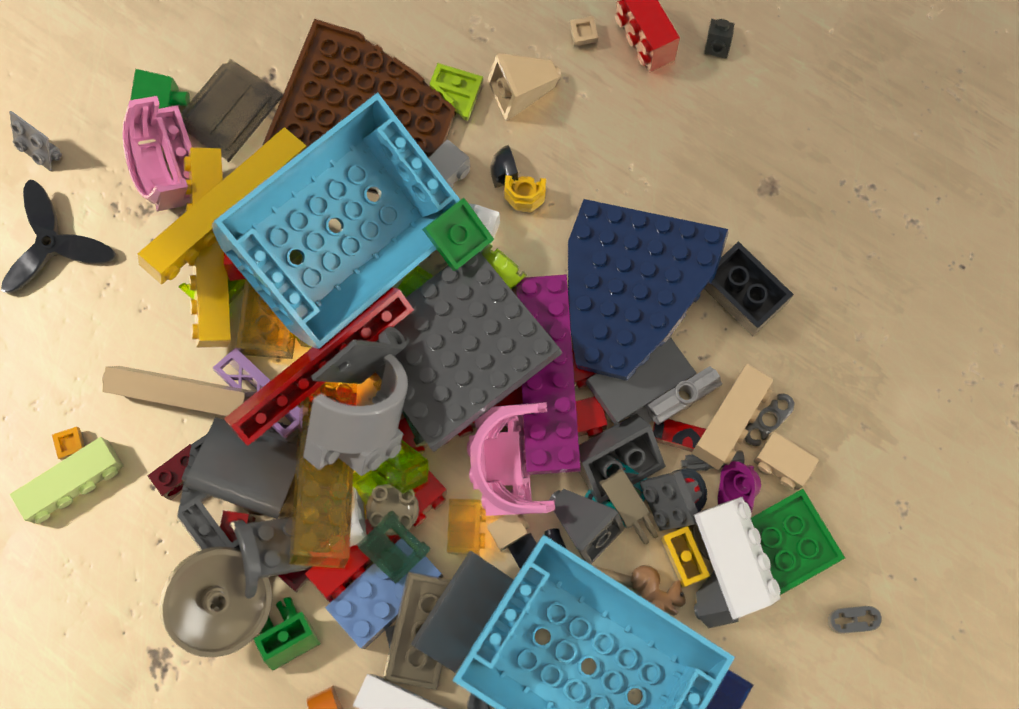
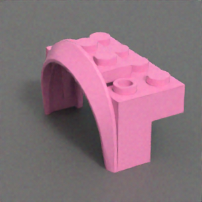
[123,96,192,211]

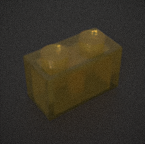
[447,499,486,555]

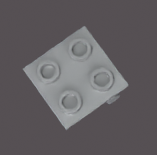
[9,111,62,171]

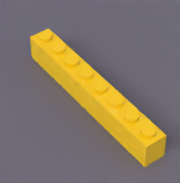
[137,127,306,285]
[184,147,231,348]

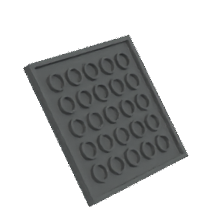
[376,252,562,452]

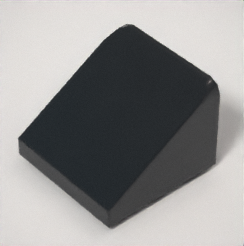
[508,533,537,569]

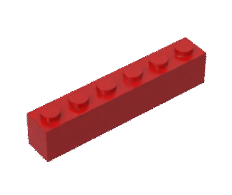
[305,467,447,601]

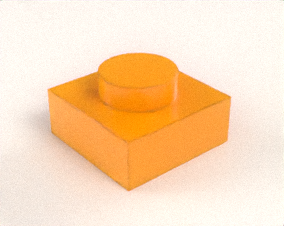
[52,426,85,460]

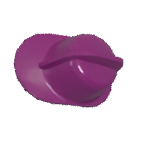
[718,461,761,512]

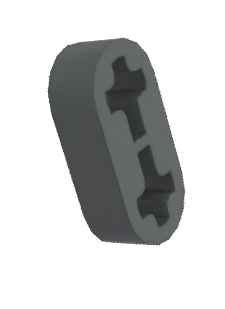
[828,606,882,634]

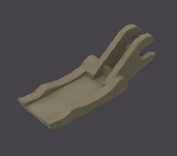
[599,469,659,544]

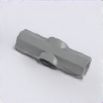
[646,366,722,425]

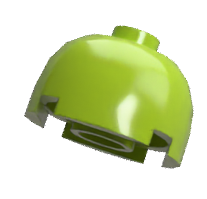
[481,243,527,289]

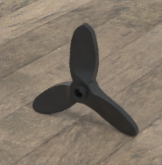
[1,179,117,294]

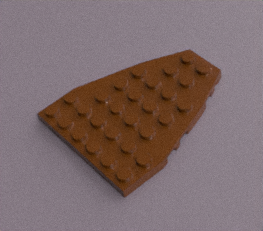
[262,19,456,157]

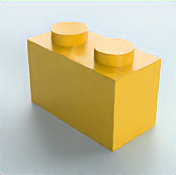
[661,526,710,588]

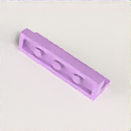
[213,348,308,439]

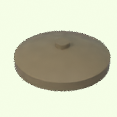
[160,547,272,657]

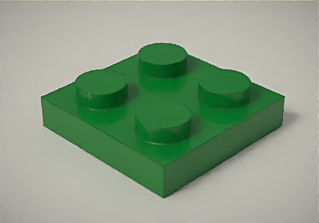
[422,198,495,271]

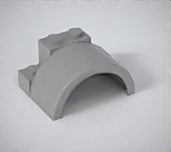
[304,354,408,476]

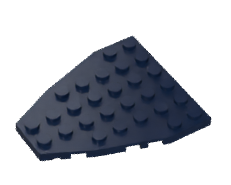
[568,199,729,381]

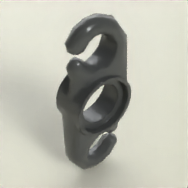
[745,393,795,446]

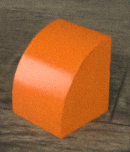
[307,686,343,709]

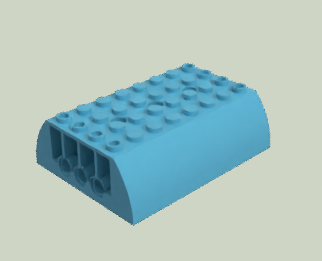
[212,92,460,349]
[453,535,735,709]

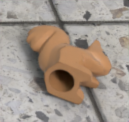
[631,565,686,616]

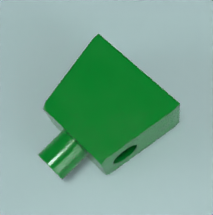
[130,69,190,109]

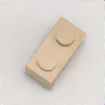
[754,431,819,490]

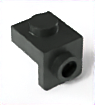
[704,19,735,58]

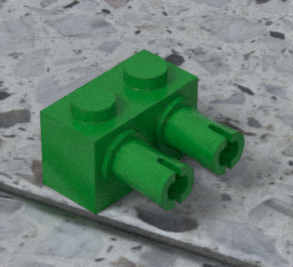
[253,597,320,671]

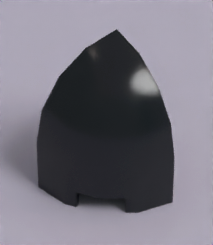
[490,145,518,188]

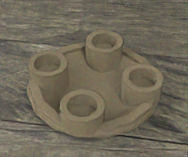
[366,483,419,535]

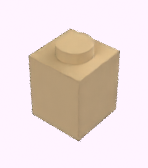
[487,514,529,551]

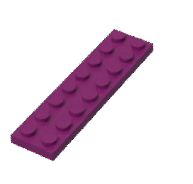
[516,274,581,475]

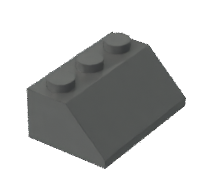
[579,413,666,503]

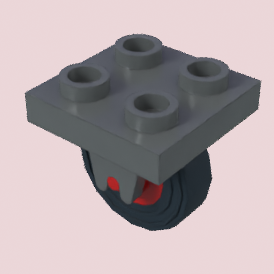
[639,468,707,531]

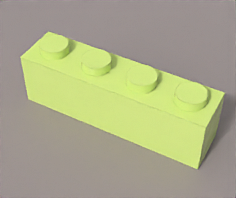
[10,437,124,523]

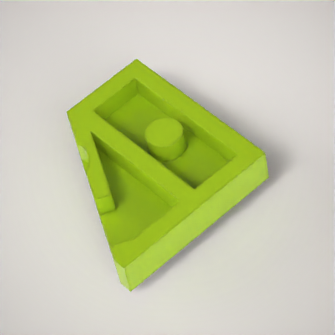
[430,63,483,121]

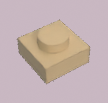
[570,16,598,46]

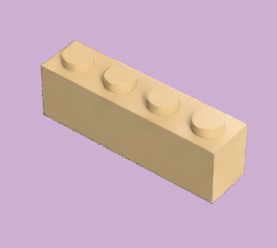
[691,364,774,470]

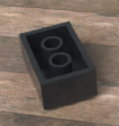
[704,241,794,336]

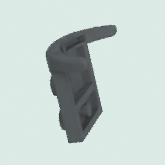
[229,515,313,599]

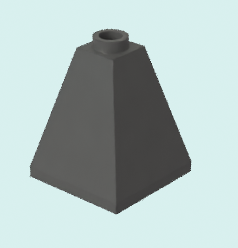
[549,489,625,565]

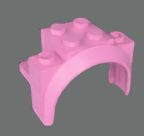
[467,402,555,516]

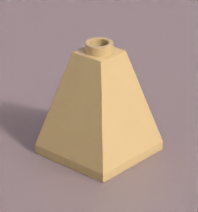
[488,53,561,121]

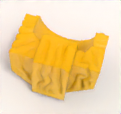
[504,175,546,212]

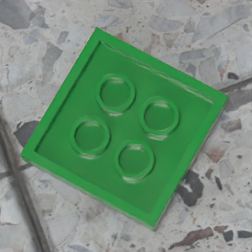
[751,489,845,595]

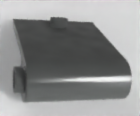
[311,327,406,384]

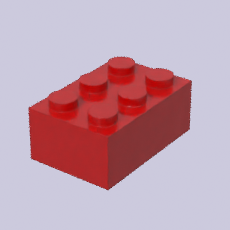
[615,0,680,72]

